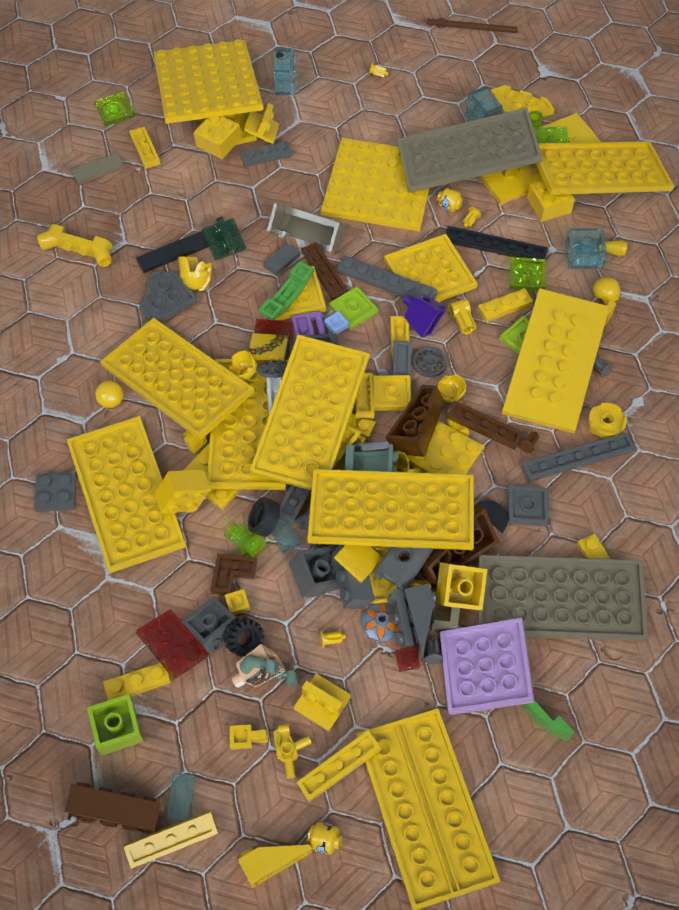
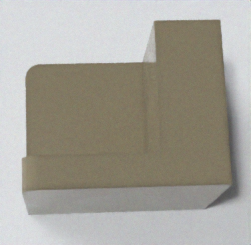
[431,607,460,632]

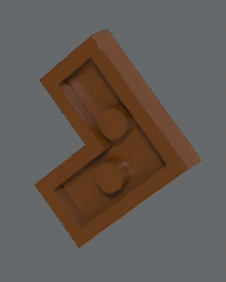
[210,553,258,595]

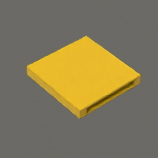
[334,545,382,583]

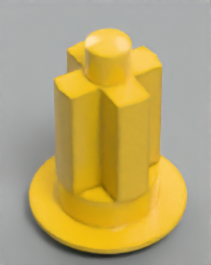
[369,62,389,78]
[463,207,481,228]
[319,630,346,649]

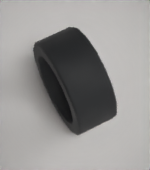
[248,497,280,537]

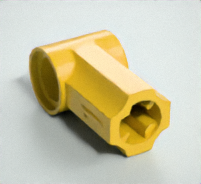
[448,299,476,335]

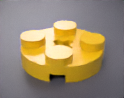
[588,403,627,438]

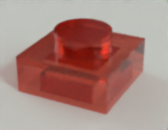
[395,646,420,672]

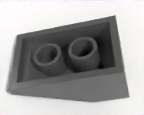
[289,545,340,599]
[404,584,436,662]

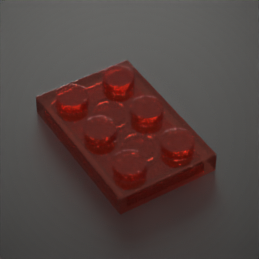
[136,609,209,680]

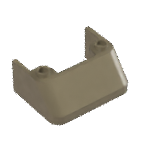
[267,203,349,253]

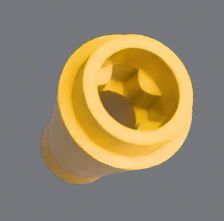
[601,240,628,257]

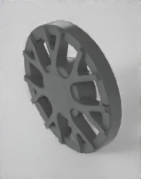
[413,347,447,377]
[257,359,288,378]

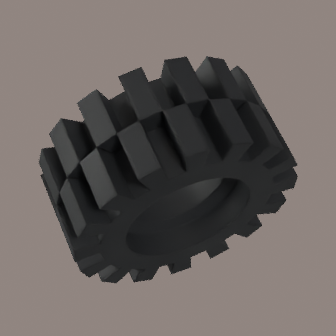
[223,617,265,657]

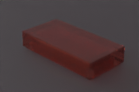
[254,319,292,340]

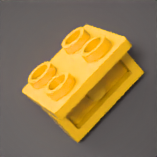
[243,103,279,144]
[294,674,351,731]

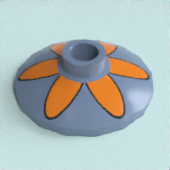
[362,603,397,642]

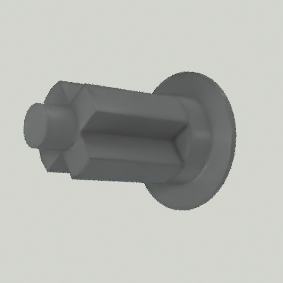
[593,356,613,377]
[425,637,443,664]

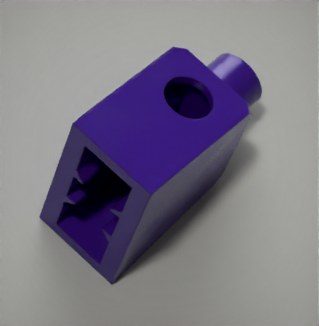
[403,294,447,338]

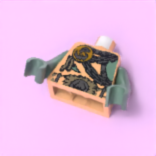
[232,644,298,688]

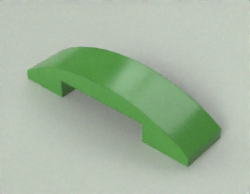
[258,261,314,320]
[521,701,575,741]

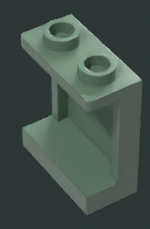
[345,444,398,472]

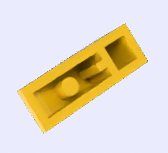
[238,845,312,888]

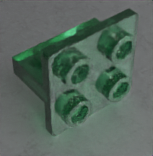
[202,217,246,261]

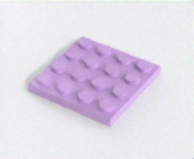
[440,618,535,715]

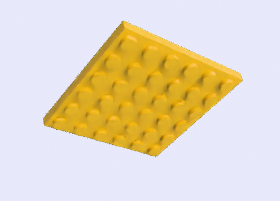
[321,138,430,232]

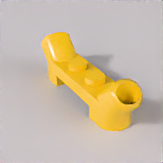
[37,224,113,267]

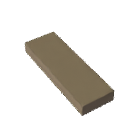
[71,153,124,185]

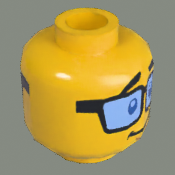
[437,188,463,213]
[307,821,343,855]

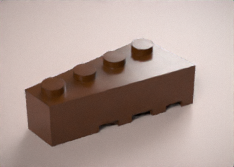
[385,385,445,457]
[420,504,499,584]
[63,782,161,834]

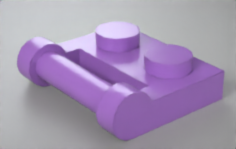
[291,311,326,337]

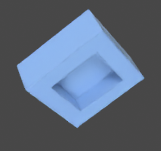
[324,311,349,335]

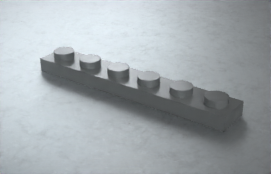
[337,256,438,299]
[521,432,635,482]

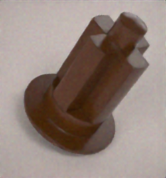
[518,431,539,453]

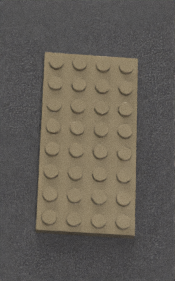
[397,108,542,193]
[479,555,648,641]

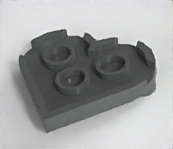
[140,270,198,322]

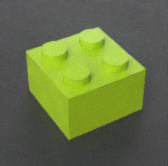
[87,694,144,756]

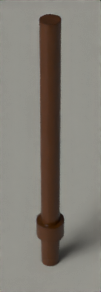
[427,18,518,33]

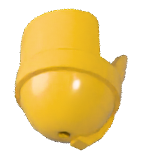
[178,257,212,291]

